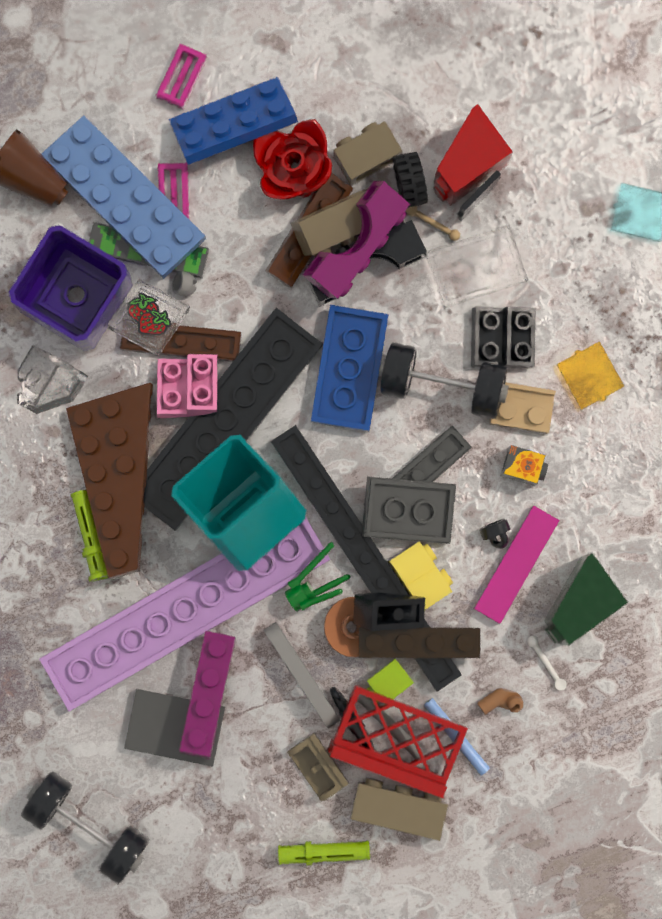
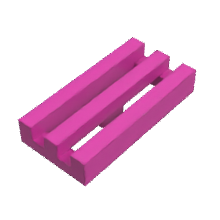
[156,43,207,110]
[158,163,190,220]

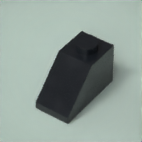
[353,593,425,631]

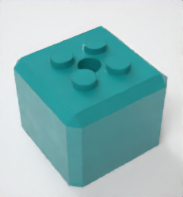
[171,435,307,571]

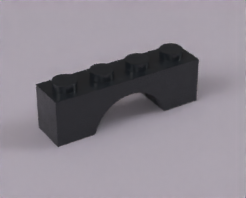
[304,220,427,307]

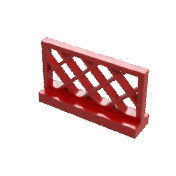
[327,685,468,798]

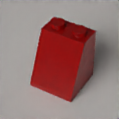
[433,104,513,206]

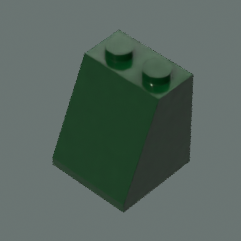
[544,553,629,646]

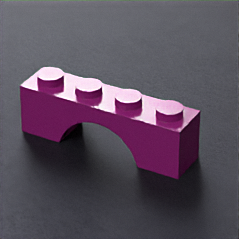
[302,181,410,299]
[179,631,236,760]

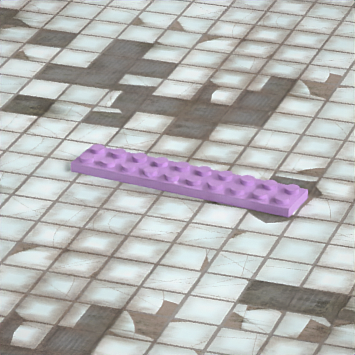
[39,517,331,711]

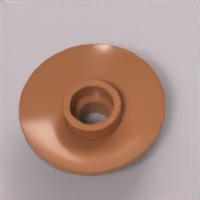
[324,597,360,657]

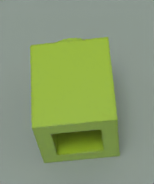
[366,658,414,704]

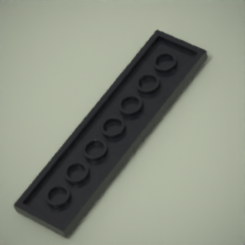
[143,308,323,531]

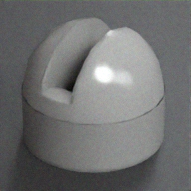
[173,271,197,296]

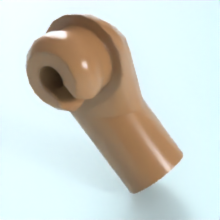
[477,688,524,715]

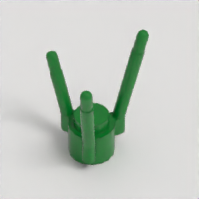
[285,543,350,612]

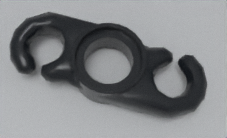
[330,687,374,749]

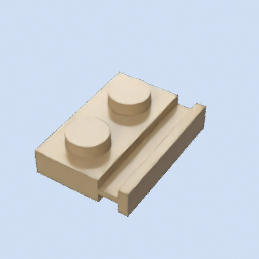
[489,382,556,434]

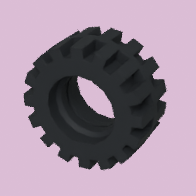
[393,151,428,208]

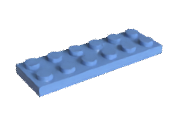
[42,115,206,279]

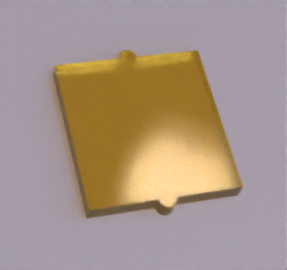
[557,341,624,410]

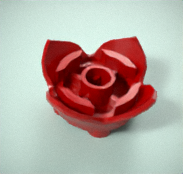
[253,119,333,200]

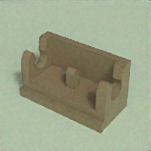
[287,733,349,802]

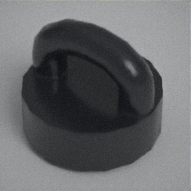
[479,519,511,549]

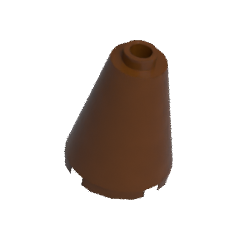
[0,129,69,207]

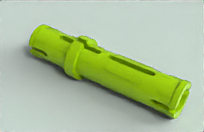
[278,841,370,866]

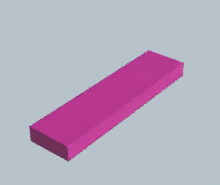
[474,505,560,624]

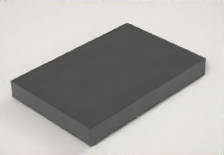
[361,476,456,544]
[124,689,225,767]

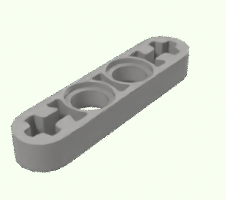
[263,622,341,729]

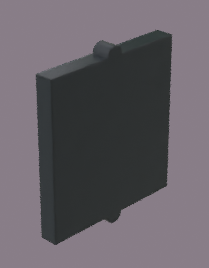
[457,170,501,221]

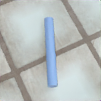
[423,698,490,776]

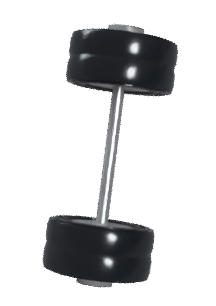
[379,342,509,419]
[21,771,150,884]

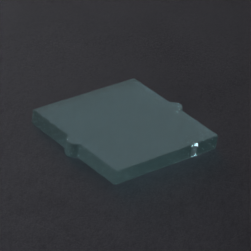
[611,183,662,242]

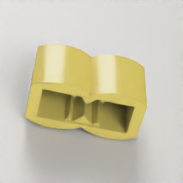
[388,541,453,610]

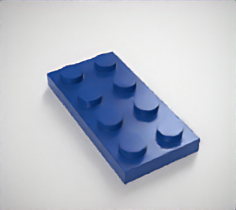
[169,77,298,165]
[311,305,389,432]

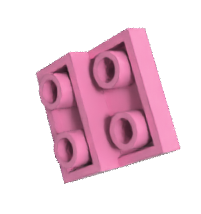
[157,354,217,418]

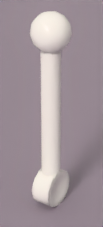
[527,636,567,690]

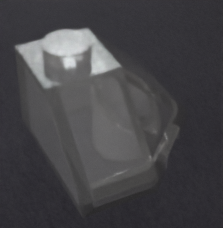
[17,345,88,414]

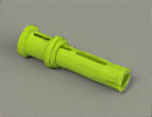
[70,490,108,582]

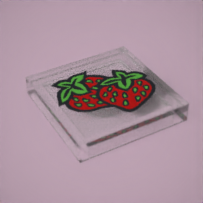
[107,279,190,356]

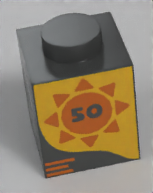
[500,445,548,486]

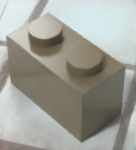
[333,121,403,186]

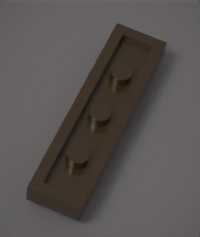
[359,627,480,658]

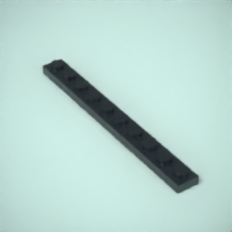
[271,425,462,692]

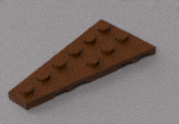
[66,382,153,580]

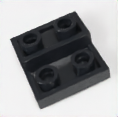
[471,306,536,368]

